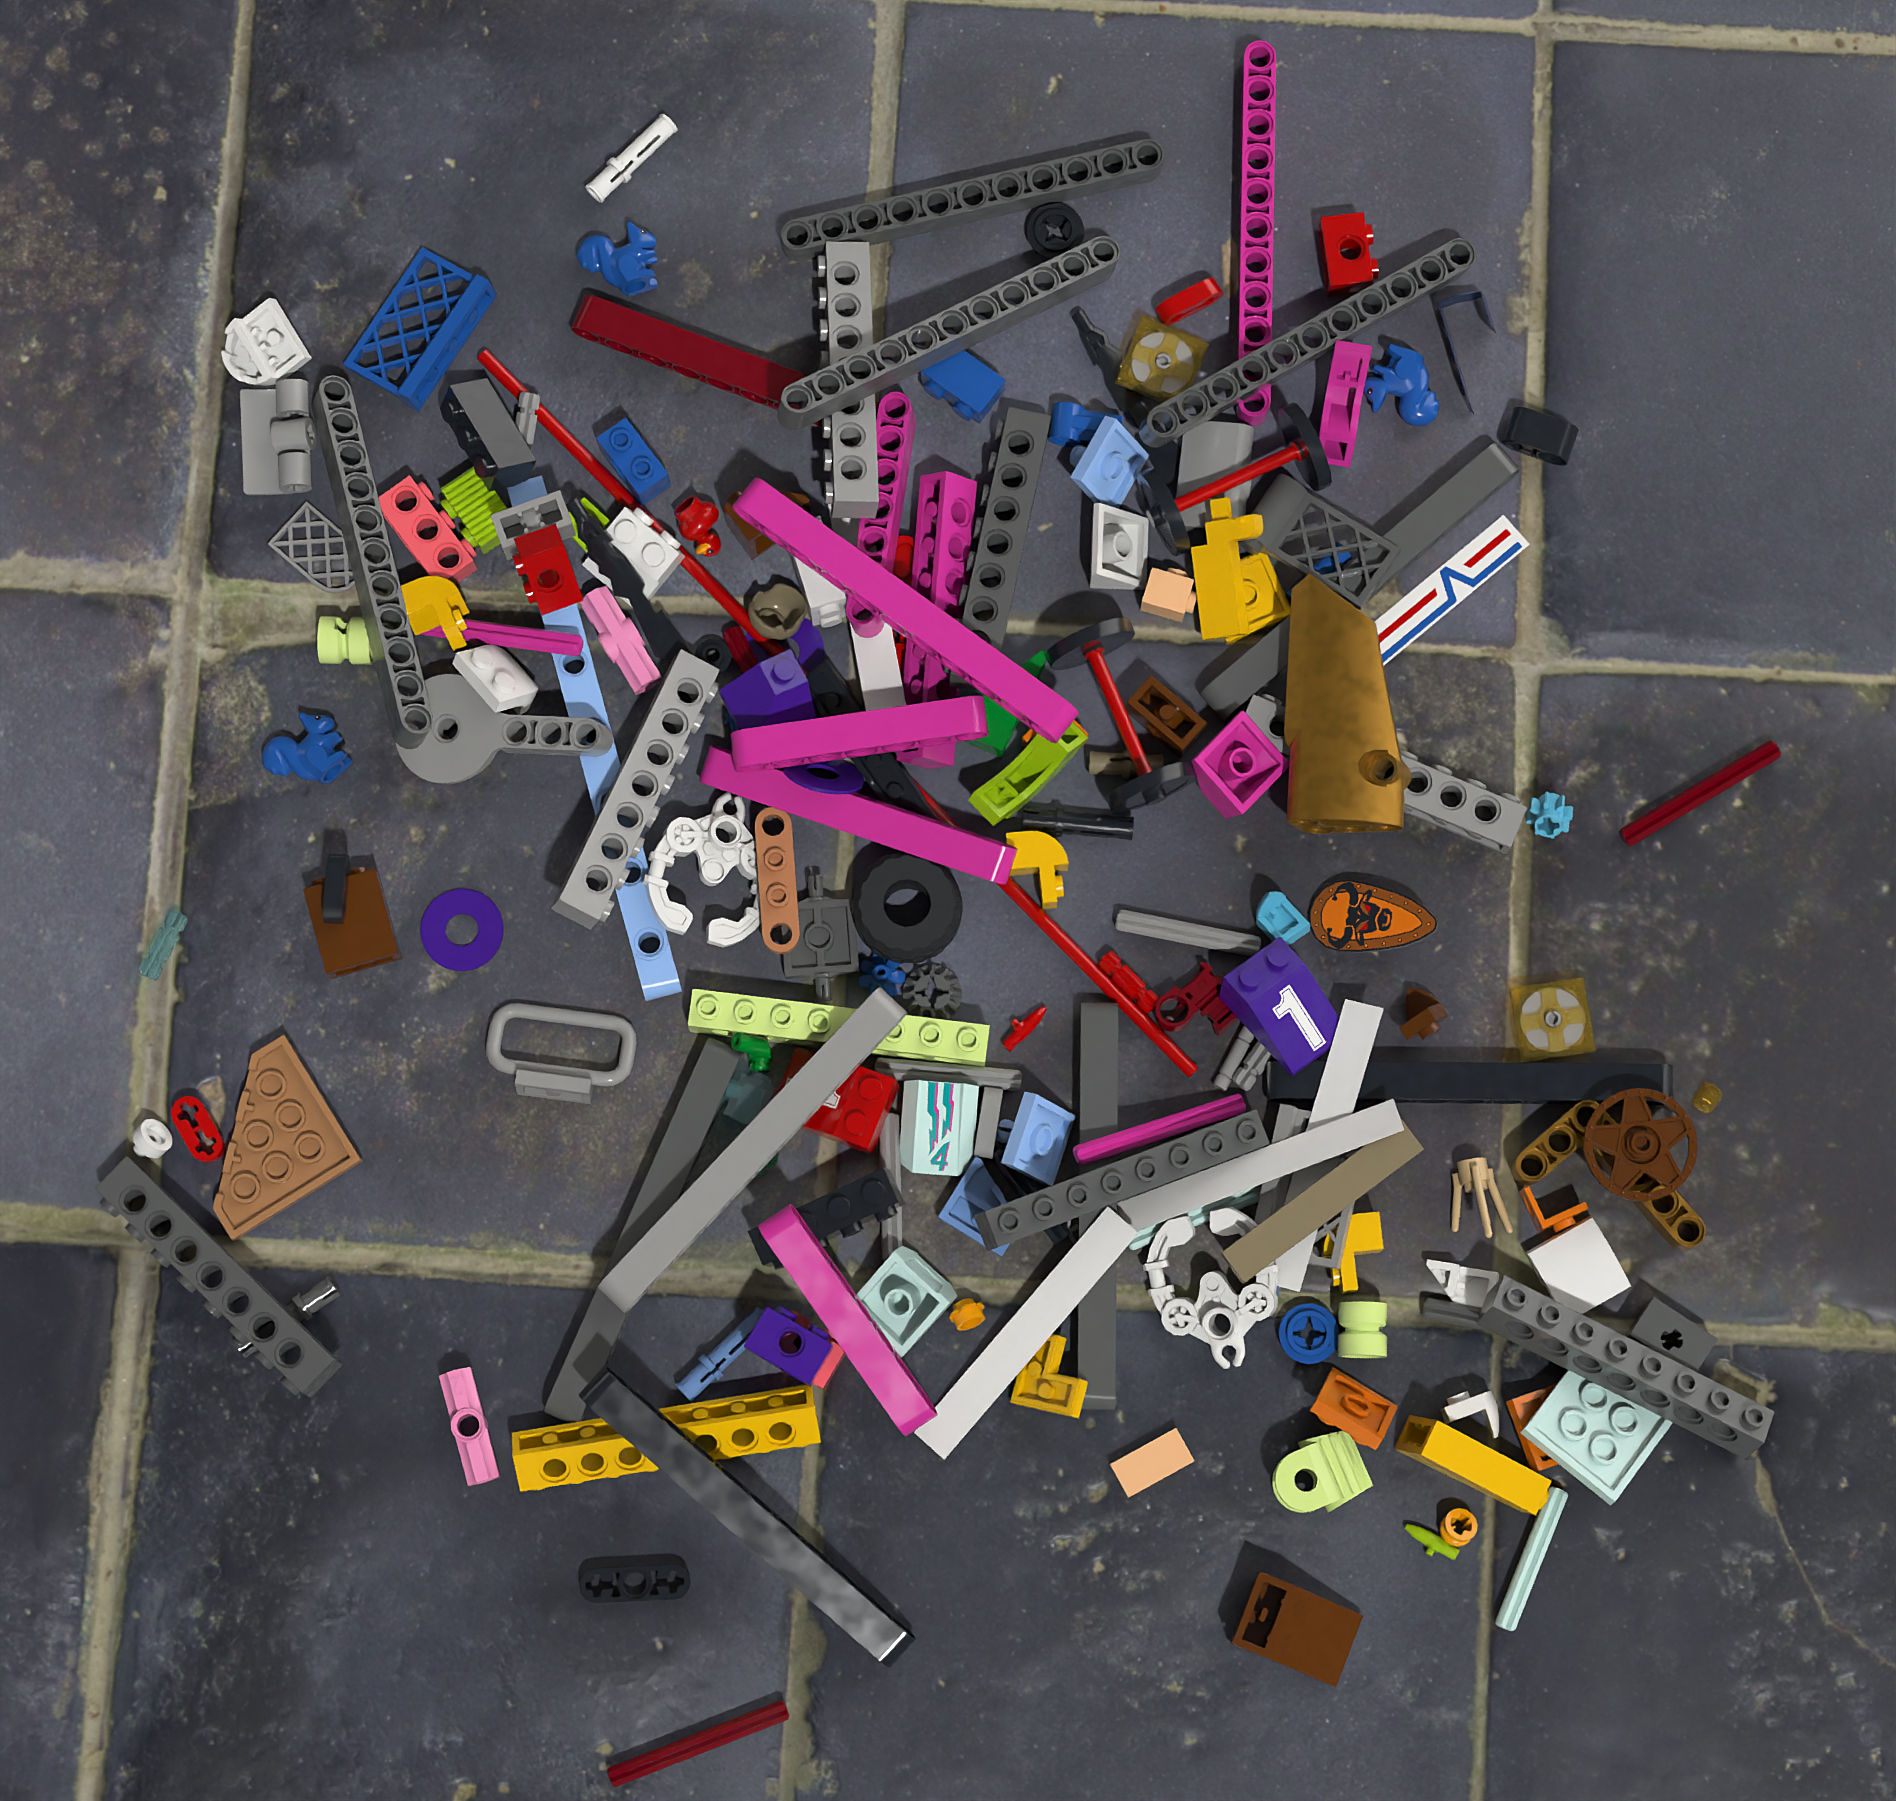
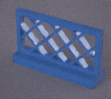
[343,247,497,412]

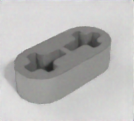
[974,1087,1003,1159]

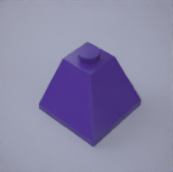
[718,649,816,730]

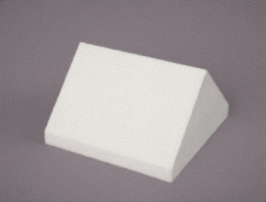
[1090,503,1149,590]

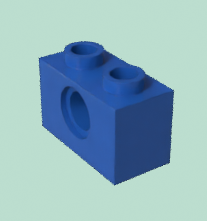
[596,417,671,506]

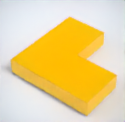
[1010,1334,1088,1419]

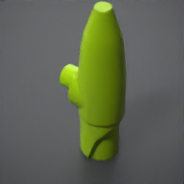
[1405,1524,1460,1560]

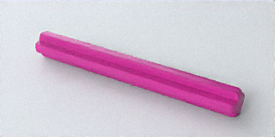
[419,619,584,656]
[1073,1094,1246,1165]

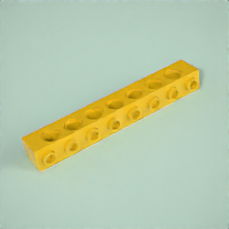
[512,1385,821,1492]

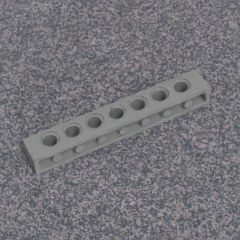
[817,241,879,518]
[551,649,720,930]
[1246,694,1527,854]

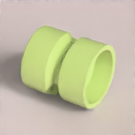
[317,616,374,665]
[1338,1301,1387,1358]

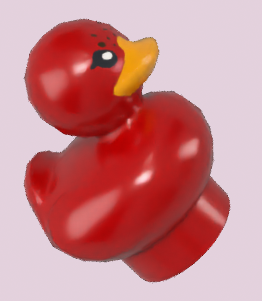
[674,495,722,557]

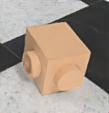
[1140,567,1197,622]

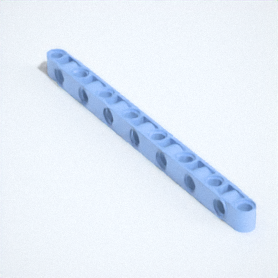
[507,475,682,1001]

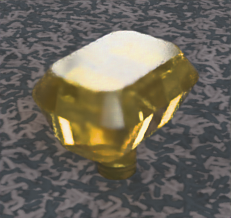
[1694,1083,1722,1113]

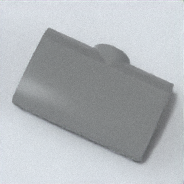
[240,379,317,495]
[1176,421,1254,528]

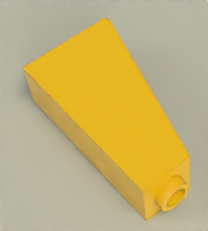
[1394,1415,1552,1515]

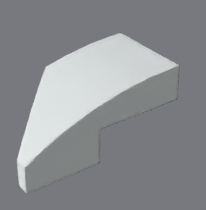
[1426,1259,1499,1308]

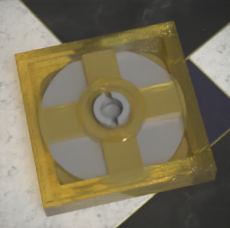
[1115,315,1209,408]
[1509,978,1596,1063]

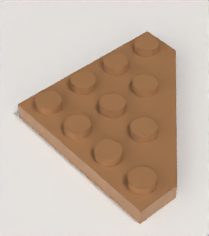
[213,1035,363,1241]

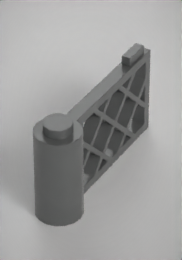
[1240,474,1401,610]

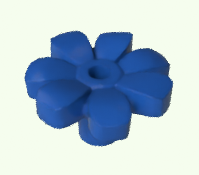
[858,954,905,997]

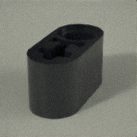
[1502,407,1579,466]

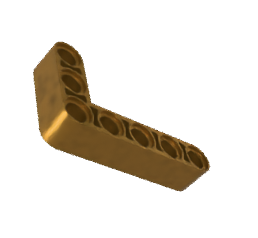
[1511,1100,1706,1251]

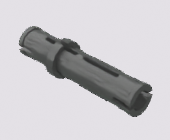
[232,1276,341,1358]

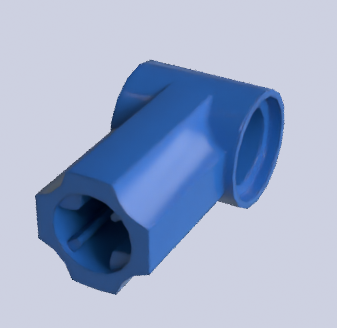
[1048,402,1123,447]

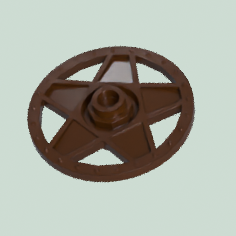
[1583,1088,1698,1202]

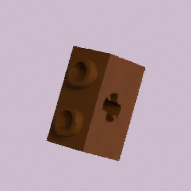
[1126,675,1207,759]

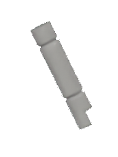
[1212,1026,1254,1091]

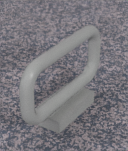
[486,1003,637,1104]

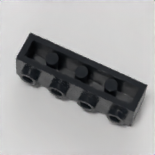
[748,1168,905,1270]

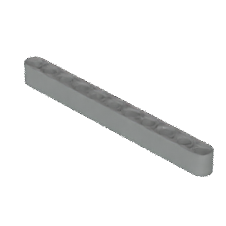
[597,987,908,1314]

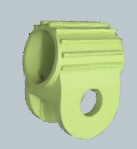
[1272,1431,1373,1513]

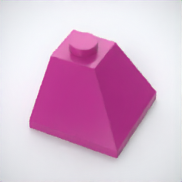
[1192,710,1289,819]

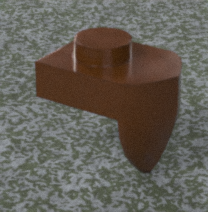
[1399,987,1449,1040]

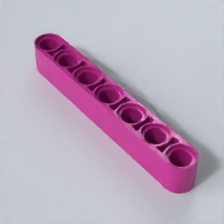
[846,392,916,638]
[730,696,989,773]
[758,1204,938,1436]

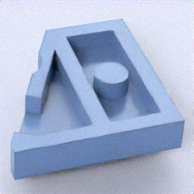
[938,1156,1011,1258]

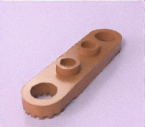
[755,807,800,955]

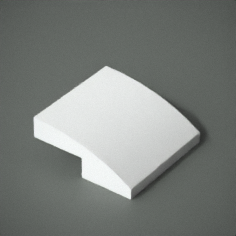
[1526,1216,1631,1314]

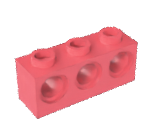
[378,475,477,585]

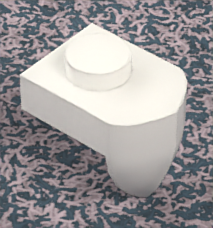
[1440,1390,1499,1438]

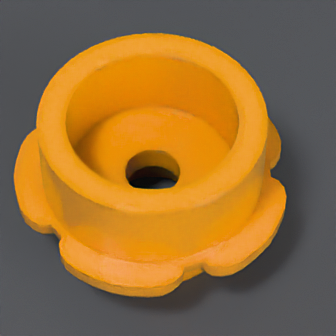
[949,1298,985,1331]

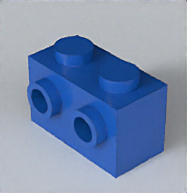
[921,350,1006,424]

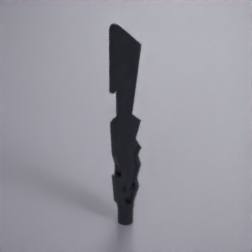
[1072,310,1181,486]
[566,497,693,660]

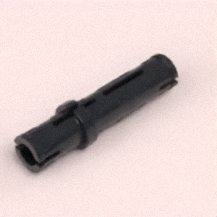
[1021,807,1134,841]

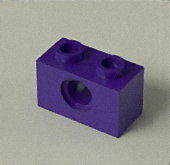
[744,1305,834,1387]

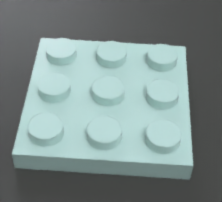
[1520,1370,1673,1505]

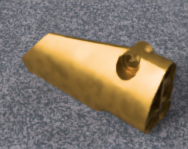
[1284,573,1411,834]

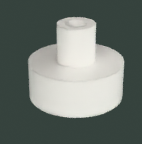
[132,1119,172,1158]

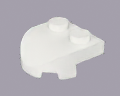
[221,298,312,386]
[452,645,538,715]

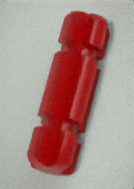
[1098,951,1159,1014]

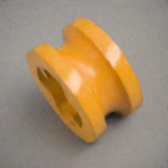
[1439,1508,1478,1547]

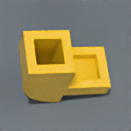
[400,576,470,651]
[1005,831,1069,909]
[1320,1212,1384,1294]

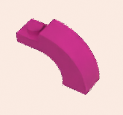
[1318,340,1372,468]

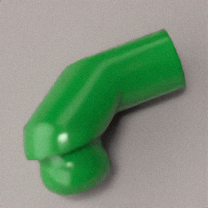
[731,1032,772,1075]

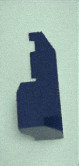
[1438,291,1496,414]

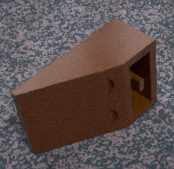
[1229,1571,1363,1687]

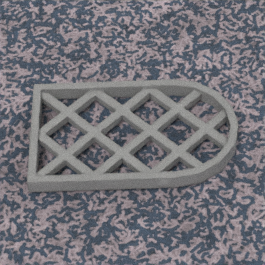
[268,501,355,594]

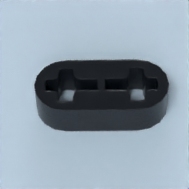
[323,853,350,924]

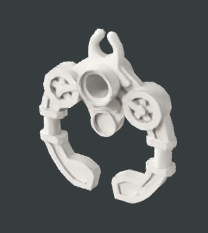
[642,792,761,948]
[1143,1207,1280,1369]

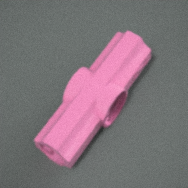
[580,586,663,695]
[439,1367,500,1486]

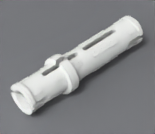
[585,114,678,203]

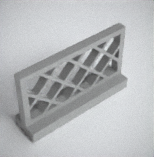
[1254,1104,1367,1270]

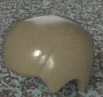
[748,583,808,640]

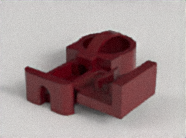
[1155,962,1238,1037]

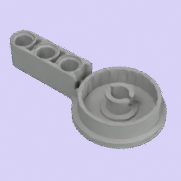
[396,674,613,784]

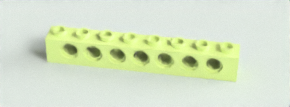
[688,989,990,1067]

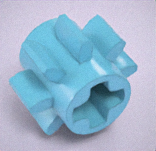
[1526,792,1573,839]

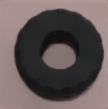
[852,851,963,964]

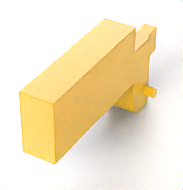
[1191,497,1263,640]

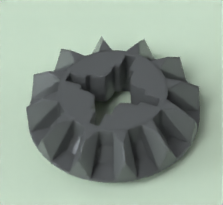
[903,964,962,1020]

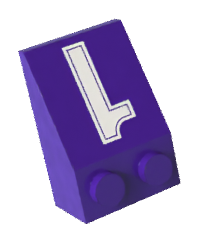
[1219,937,1340,1077]

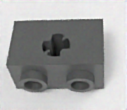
[1625,1297,1718,1372]

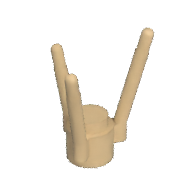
[1451,1158,1513,1238]

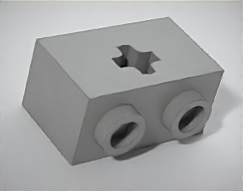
[490,490,576,560]

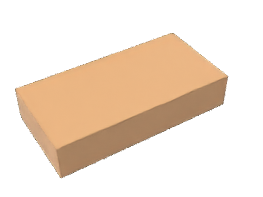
[1110,1428,1194,1498]

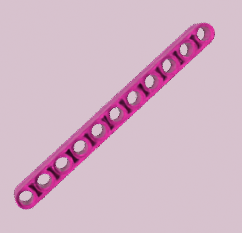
[1235,40,1276,427]
[732,477,1079,744]

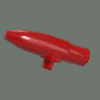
[1002,1006,1047,1052]

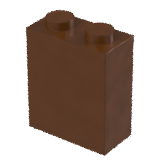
[303,866,402,979]

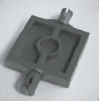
[781,875,859,1002]

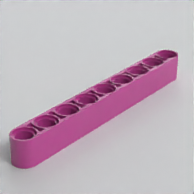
[699,745,1018,885]

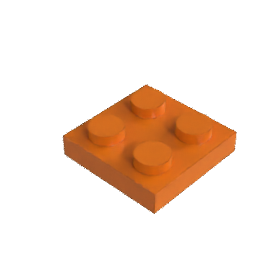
[1310,1367,1398,1450]

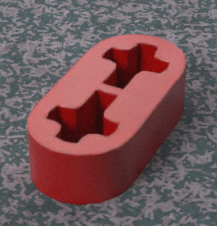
[1155,277,1223,326]
[171,1096,225,1163]

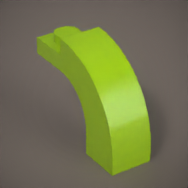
[968,722,1088,826]

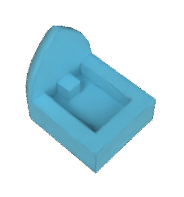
[1256,891,1310,946]

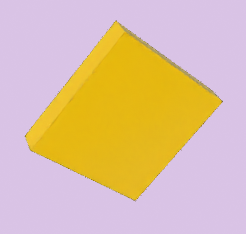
[1223,552,1291,645]

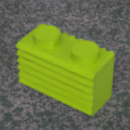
[439,466,507,554]

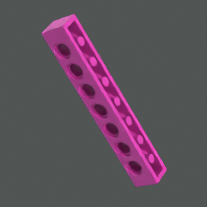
[897,471,977,769]

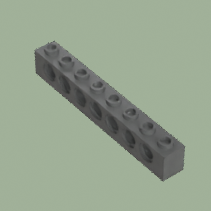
[944,407,1051,694]
[974,1109,1270,1251]
[95,1156,343,1398]
[1476,1275,1775,1459]

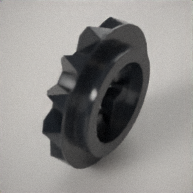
[1027,204,1084,260]

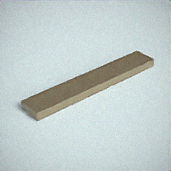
[1220,1119,1424,1284]

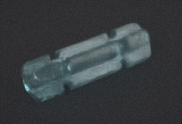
[138,910,188,981]

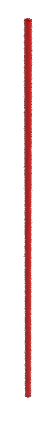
[477,349,1199,1078]

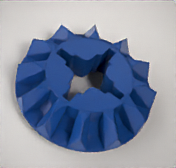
[1278,1304,1339,1364]

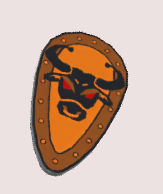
[1309,880,1438,953]

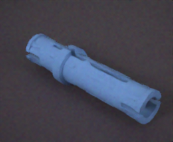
[675,1307,763,1402]

